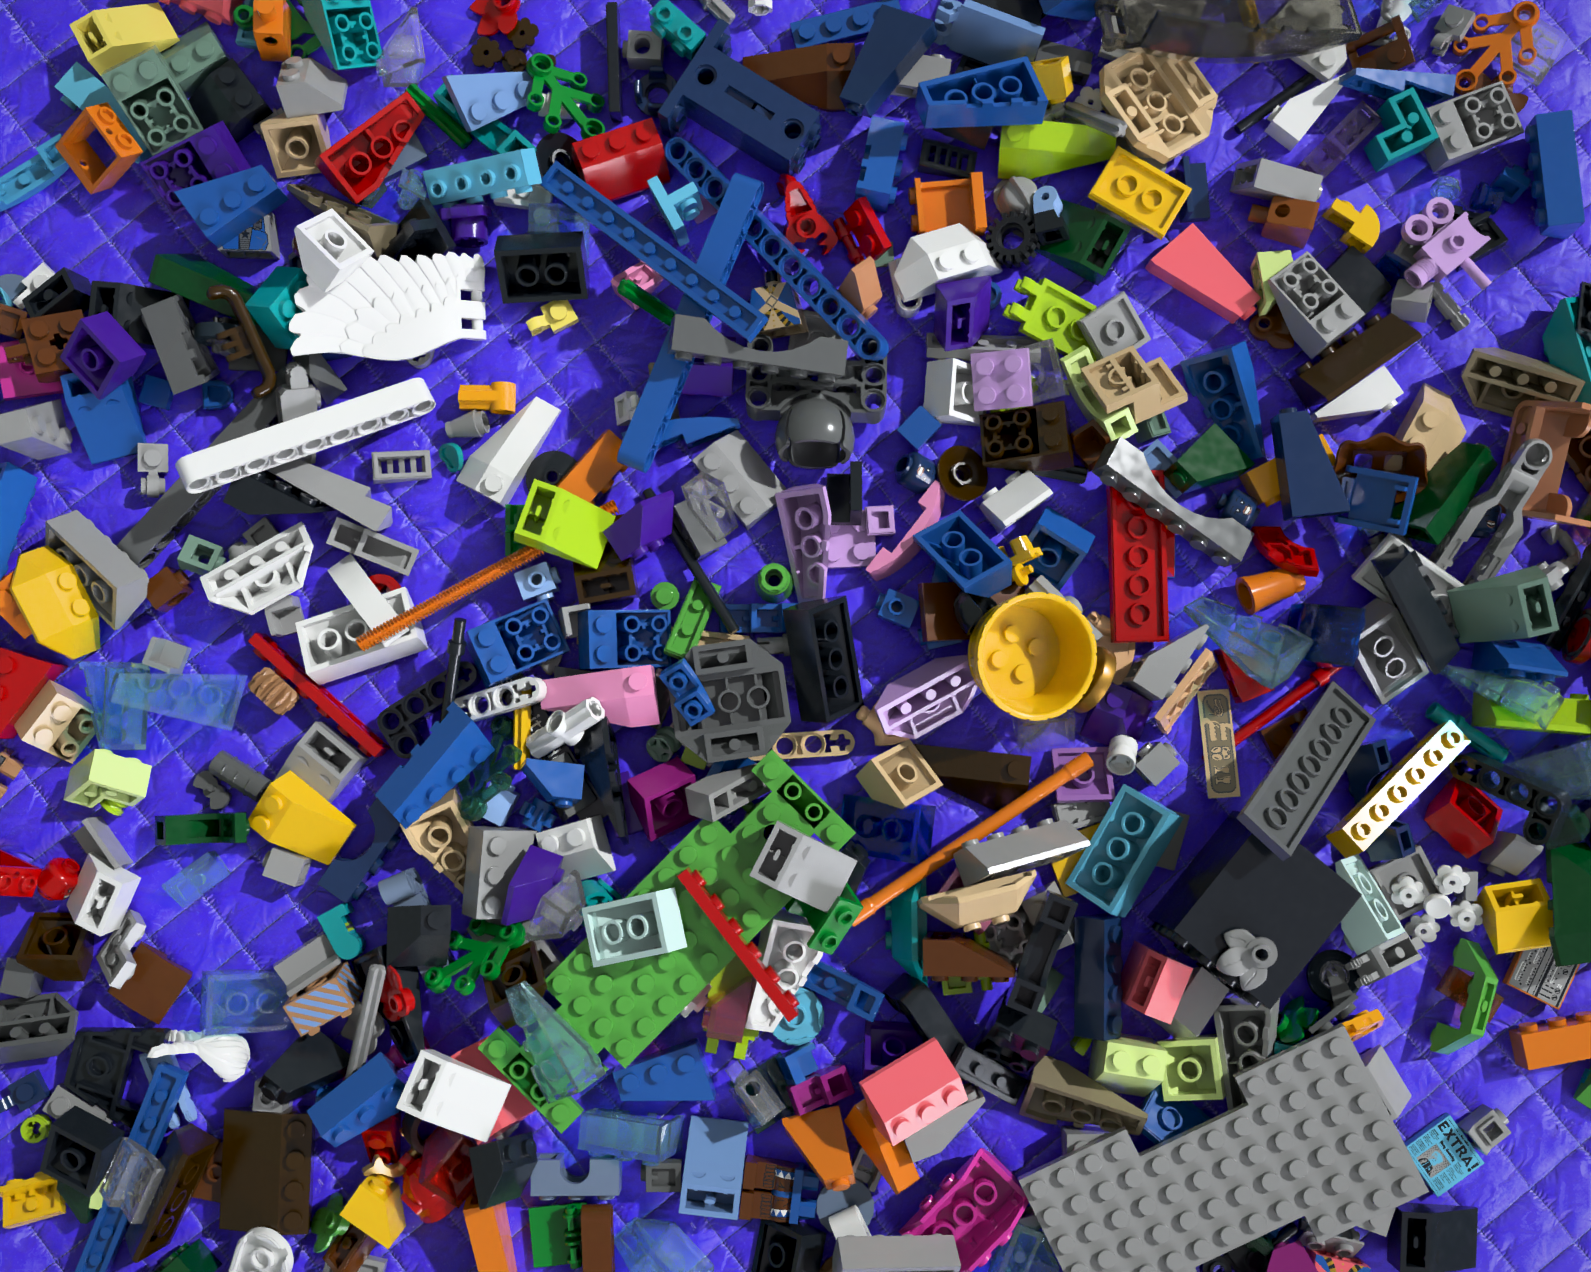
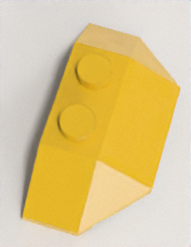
[9,545,100,660]

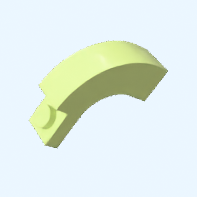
[1059,345,1138,441]

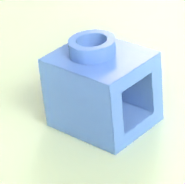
[513,561,561,603]

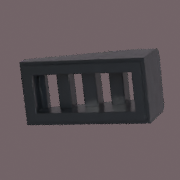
[918,138,977,179]

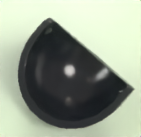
[953,590,997,636]

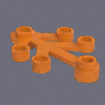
[1452,1,1540,95]

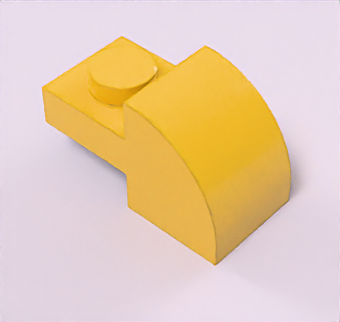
[1322,198,1380,255]

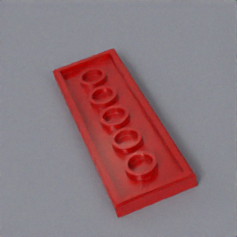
[1106,470,1169,643]

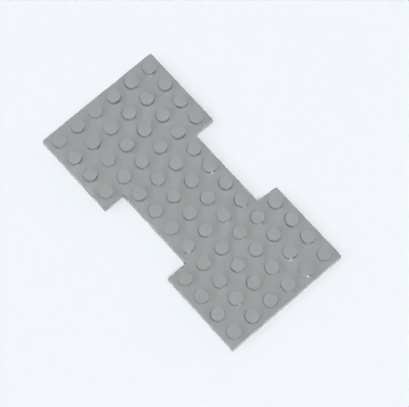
[1018,1023,1429,1272]

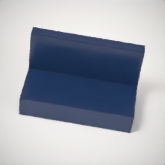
[1175,156,1210,223]

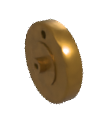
[1071,646,1117,713]

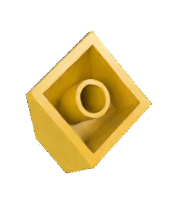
[339,1174,406,1249]

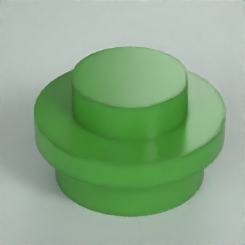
[651,582,679,610]

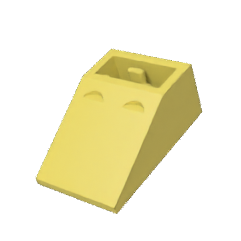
[69,2,180,76]

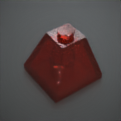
[418,1126,478,1208]

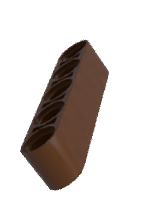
[581,1203,615,1272]

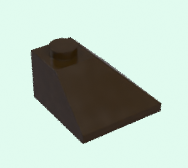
[16,912,94,981]
[483,940,547,1030]

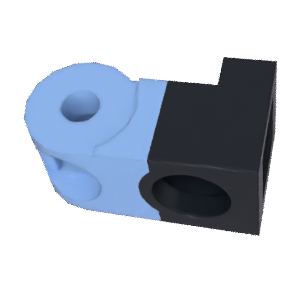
[1033,186,1070,246]

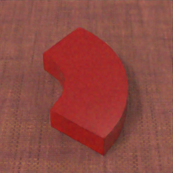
[1251,526,1320,577]

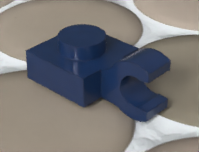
[0,1069,52,1113]

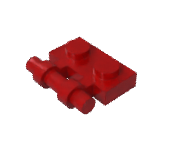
[833,196,892,266]

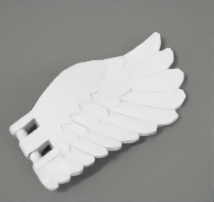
[289,251,486,361]

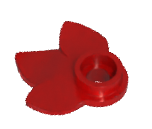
[469,0,521,37]
[380,965,415,1021]

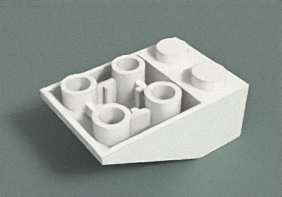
[396,1049,512,1142]

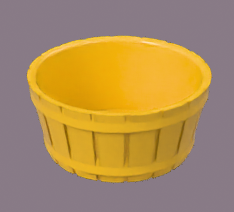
[968,592,1097,721]

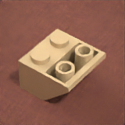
[14,679,107,764]

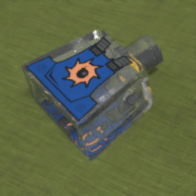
[725,1060,786,1129]

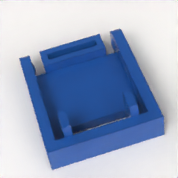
[1334,465,1419,536]

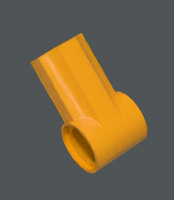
[458,381,516,415]

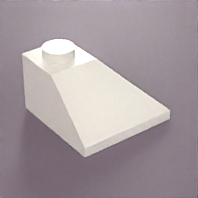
[294,209,374,292]

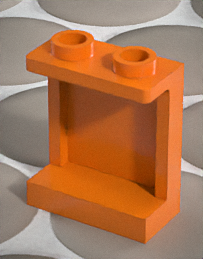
[908,172,987,236]

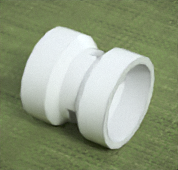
[1106,735,1138,776]

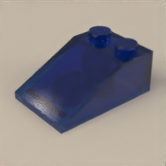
[841,794,936,864]

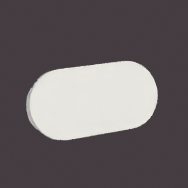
[228,1227,294,1272]

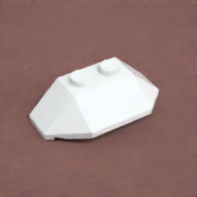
[892,223,1002,303]
[199,521,313,615]

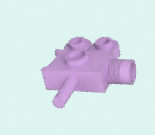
[1401,197,1492,291]

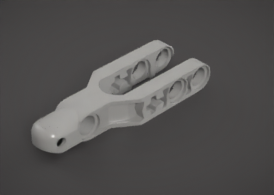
[1429,438,1553,585]

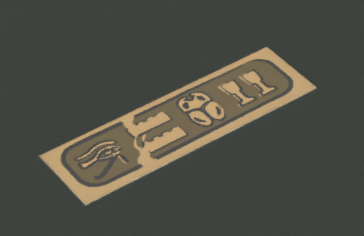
[1197,689,1241,799]

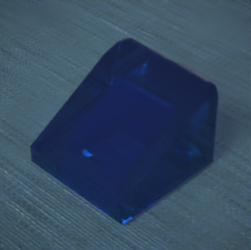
[1374,250,1412,287]

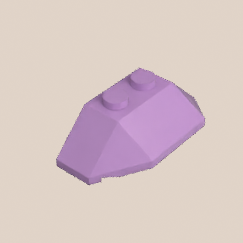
[874,655,978,740]

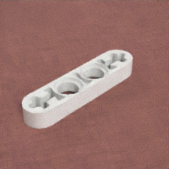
[454,677,547,722]

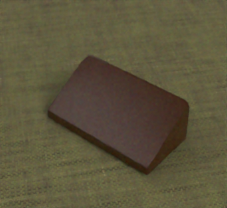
[322,1223,377,1272]

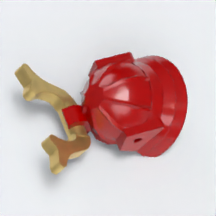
[361,1127,468,1223]

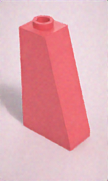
[1145,223,1261,324]

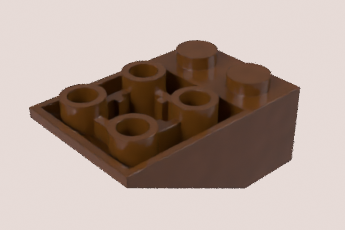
[923,931,1017,982]

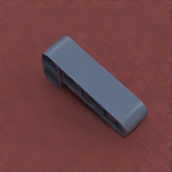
[378,868,454,981]

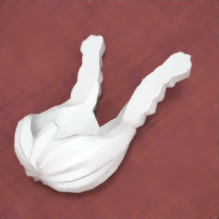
[147,1030,250,1082]

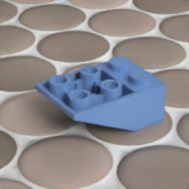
[679,1115,749,1220]

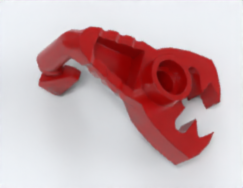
[776,173,838,262]

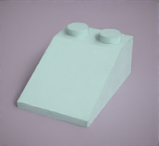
[1335,854,1406,956]
[581,887,687,968]

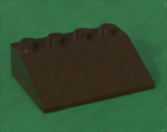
[219,1106,315,1235]

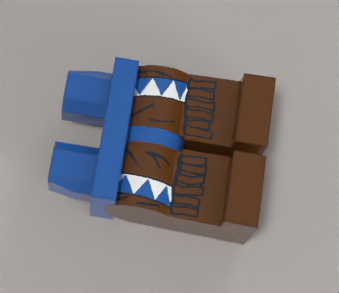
[739,1154,819,1225]

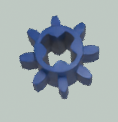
[519,797,557,832]

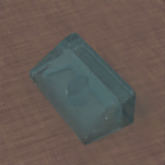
[161,851,231,908]

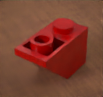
[361,1112,401,1164]

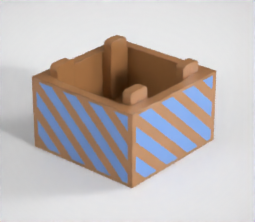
[283,960,363,1037]

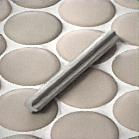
[345,964,386,1080]

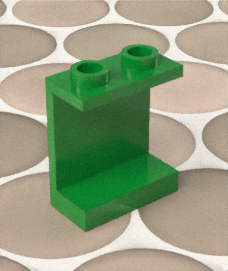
[784,883,864,955]

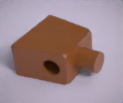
[1247,196,1320,249]

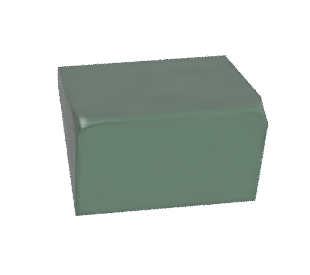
[1135,412,1171,443]

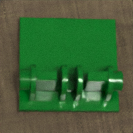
[528,1201,587,1269]

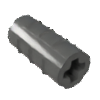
[208,750,272,802]

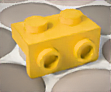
[0,1171,66,1229]

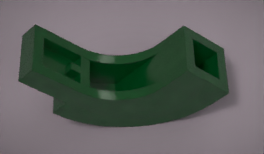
[155,812,250,846]

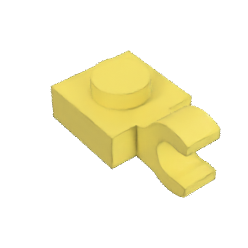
[526,300,579,337]

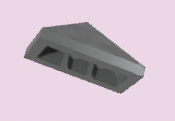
[292,353,347,405]

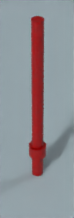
[1202,656,1347,761]

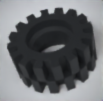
[986,211,1041,268]

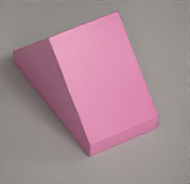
[610,261,664,311]

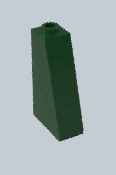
[148,254,259,325]
[1392,442,1498,545]

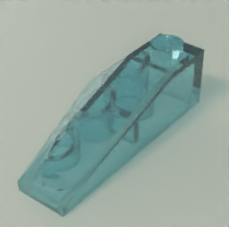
[505,981,606,1104]

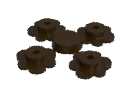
[471,18,556,85]

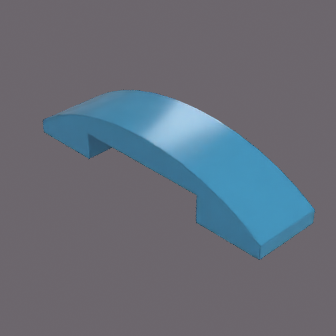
[0,133,70,212]

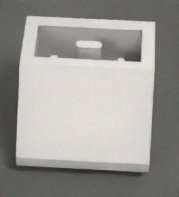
[66,852,141,936]

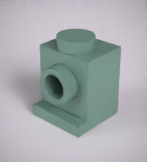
[177,534,227,576]

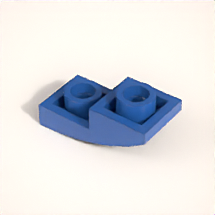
[659,658,715,726]

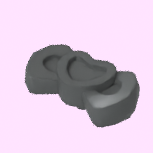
[193,770,232,810]

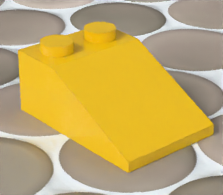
[248,770,357,866]

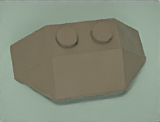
[1460,347,1585,417]

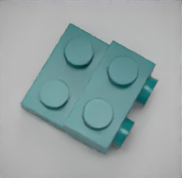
[648,0,707,61]

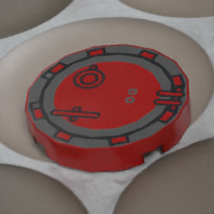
[1562,608,1591,665]

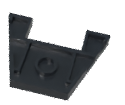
[63,1027,171,1132]

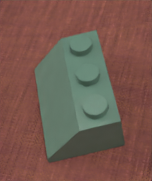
[160,21,231,99]

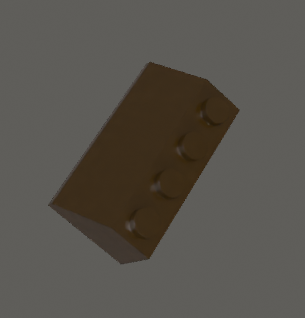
[1288,313,1422,408]
[125,1123,220,1263]

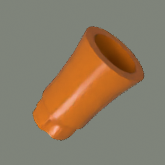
[1235,567,1306,615]

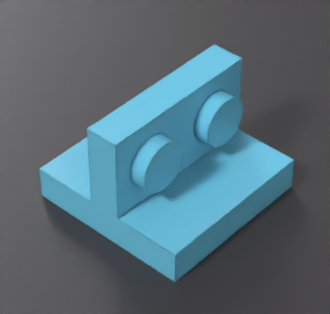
[647,175,703,247]

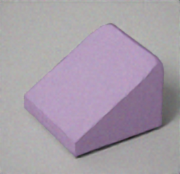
[864,505,895,536]

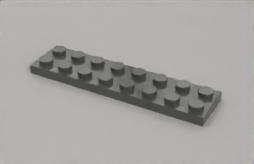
[1236,681,1376,861]

